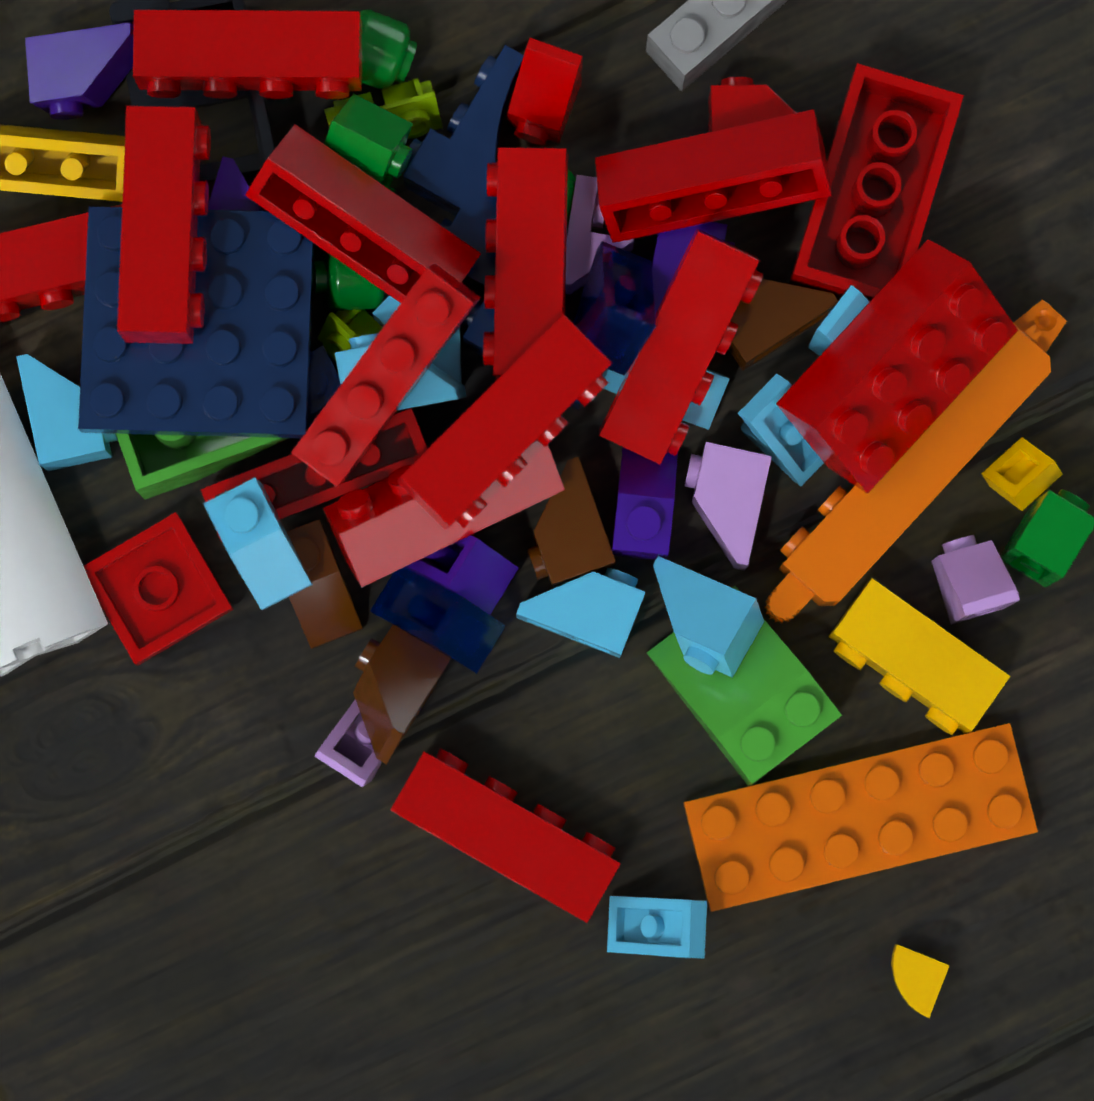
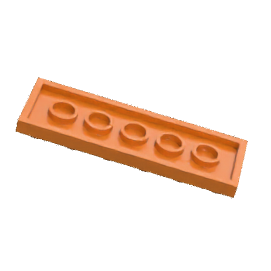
[683,723,1038,912]

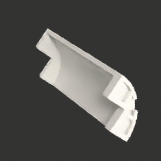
[0,374,108,677]

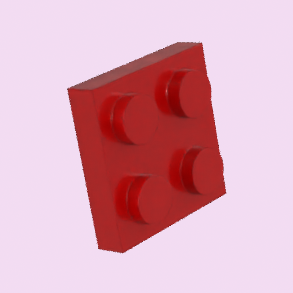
[84,512,234,666]

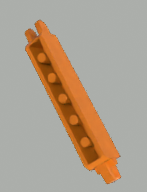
[764,299,1067,624]

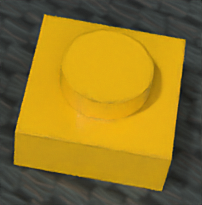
[981,437,1063,511]

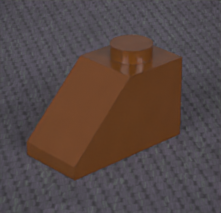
[728,279,838,371]
[527,457,616,589]
[287,519,363,649]
[353,624,451,765]

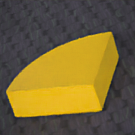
[891,944,950,1018]

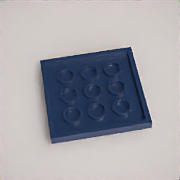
[78,207,315,438]

